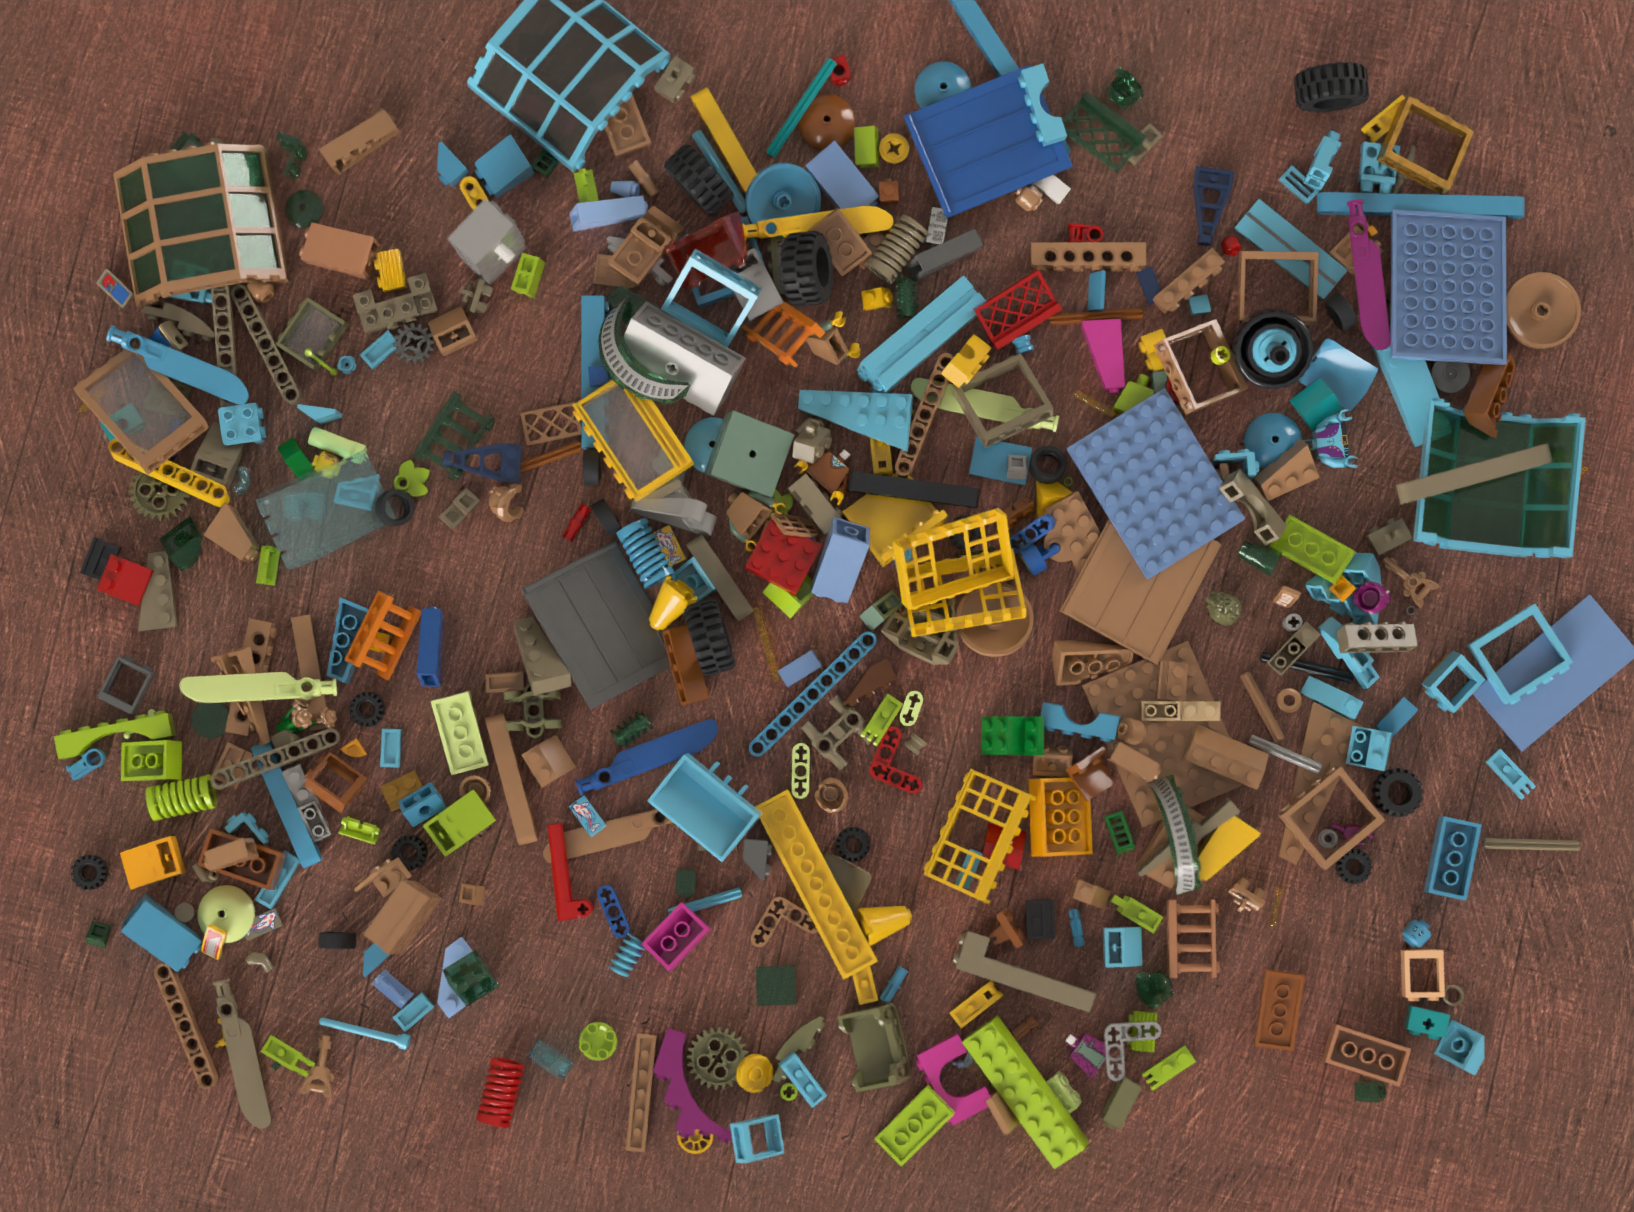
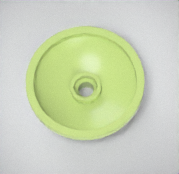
[198,885,255,943]

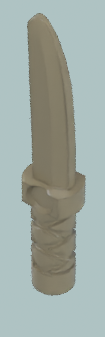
[1390,145,1416,194]

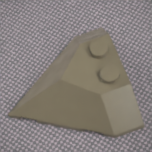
[881,598,959,665]

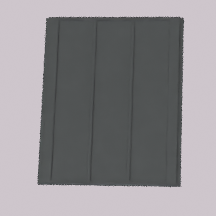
[521,540,671,710]

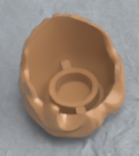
[815,778,848,813]

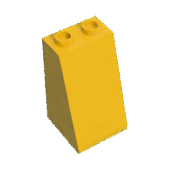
[1192,816,1261,882]

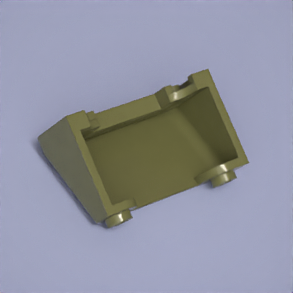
[838,1003,911,1092]

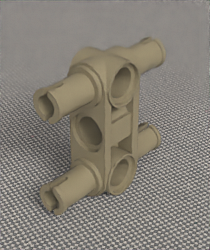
[800,694,876,771]

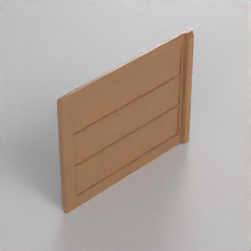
[1060,519,1221,665]

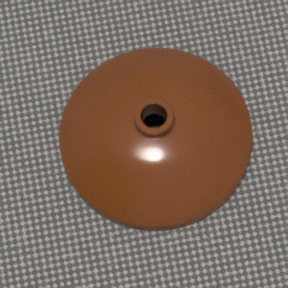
[799,94,855,151]

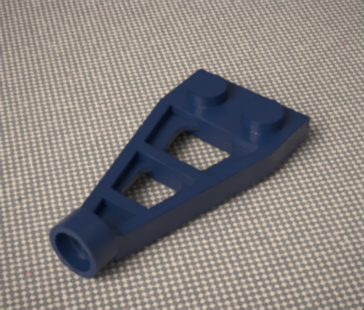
[1193,166,1234,246]
[443,443,522,483]

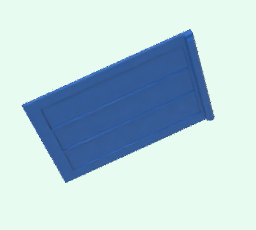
[903,65,1073,219]

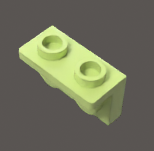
[1046,1071,1082,1113]

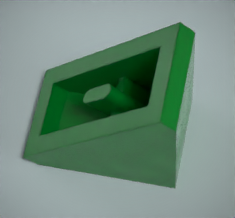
[277,437,315,479]

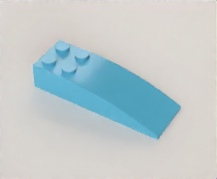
[1372,332,1451,447]

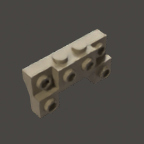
[353,273,439,334]

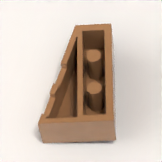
[1254,438,1319,501]

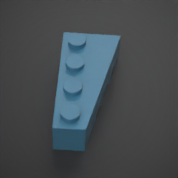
[327,597,369,684]

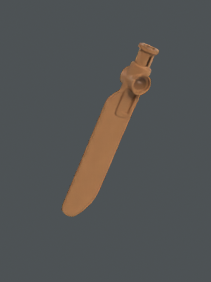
[543,809,673,863]

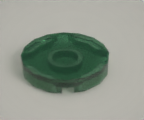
[191,702,229,739]

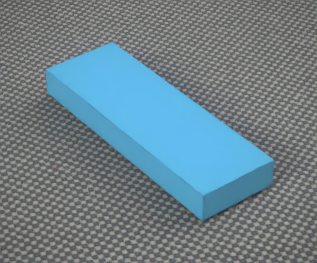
[255,850,300,910]
[778,1052,827,1108]

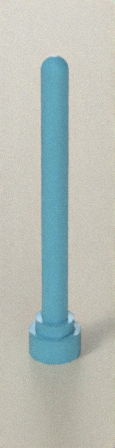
[319,1018,411,1050]

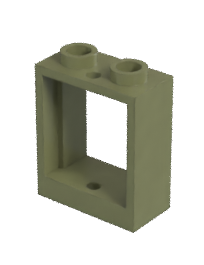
[1099,1076,1142,1130]

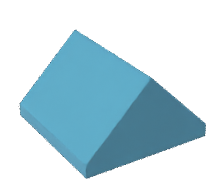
[672,557,716,604]

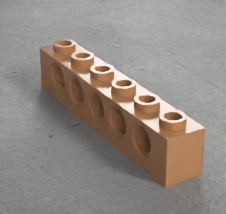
[1030,242,1146,272]
[225,618,277,736]

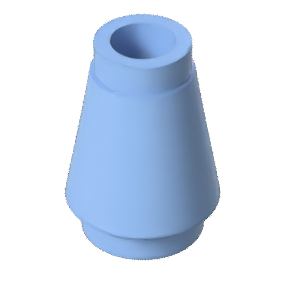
[610,181,640,197]

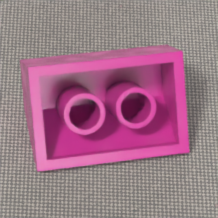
[642,902,712,972]

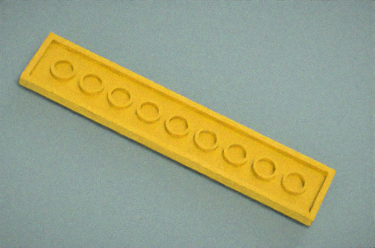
[755,789,878,980]

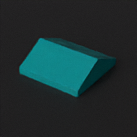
[1289,378,1342,431]

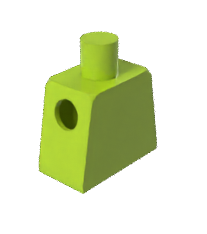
[1112,374,1154,414]

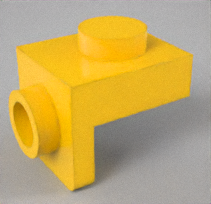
[861,287,893,311]

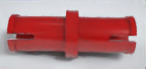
[562,503,591,542]

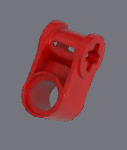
[1066,223,1104,242]

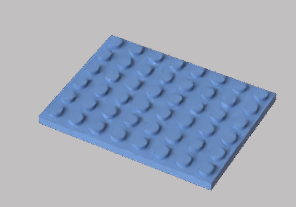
[1391,210,1507,365]
[1066,388,1245,580]

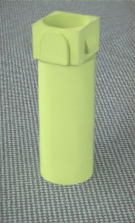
[308,427,367,464]

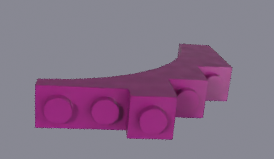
[653,1028,733,1143]

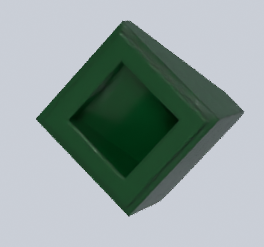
[86,921,111,948]

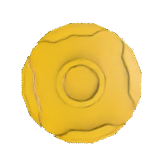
[736,1054,773,1093]

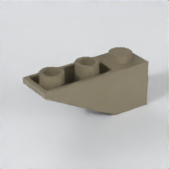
[1267,621,1321,676]

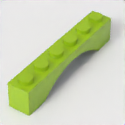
[54,710,176,759]

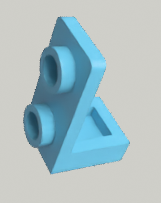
[224,812,270,844]

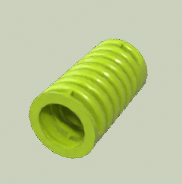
[146,774,217,821]

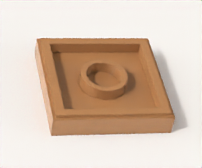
[986,1090,1020,1135]

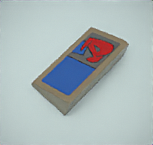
[96,268,134,309]

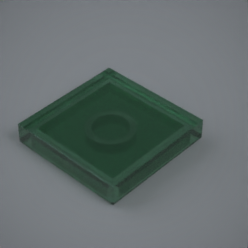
[756,965,796,1006]

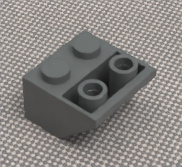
[743,839,772,880]

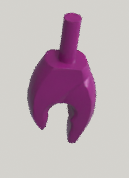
[1331,823,1374,846]

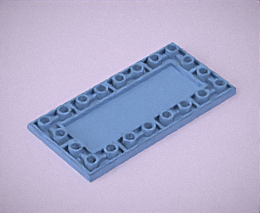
[1473,594,1634,751]

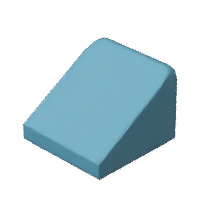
[1188,295,1211,316]

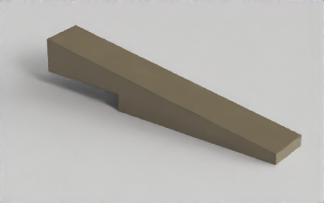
[1136,797,1241,877]

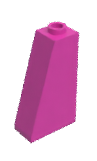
[1081,319,1125,394]

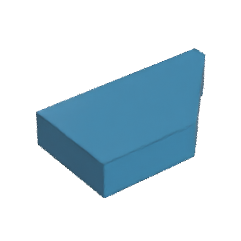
[363,943,391,977]

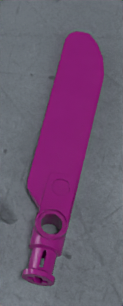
[1346,199,1391,350]

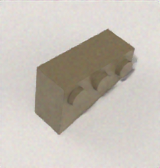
[788,474,843,536]

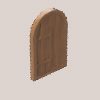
[593,254,638,289]

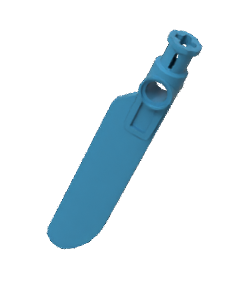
[106,325,249,405]

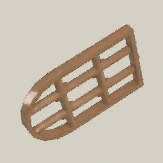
[770,513,820,538]

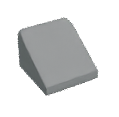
[1007,455,1027,479]

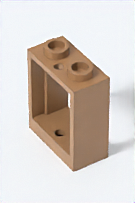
[1107,742,1161,782]

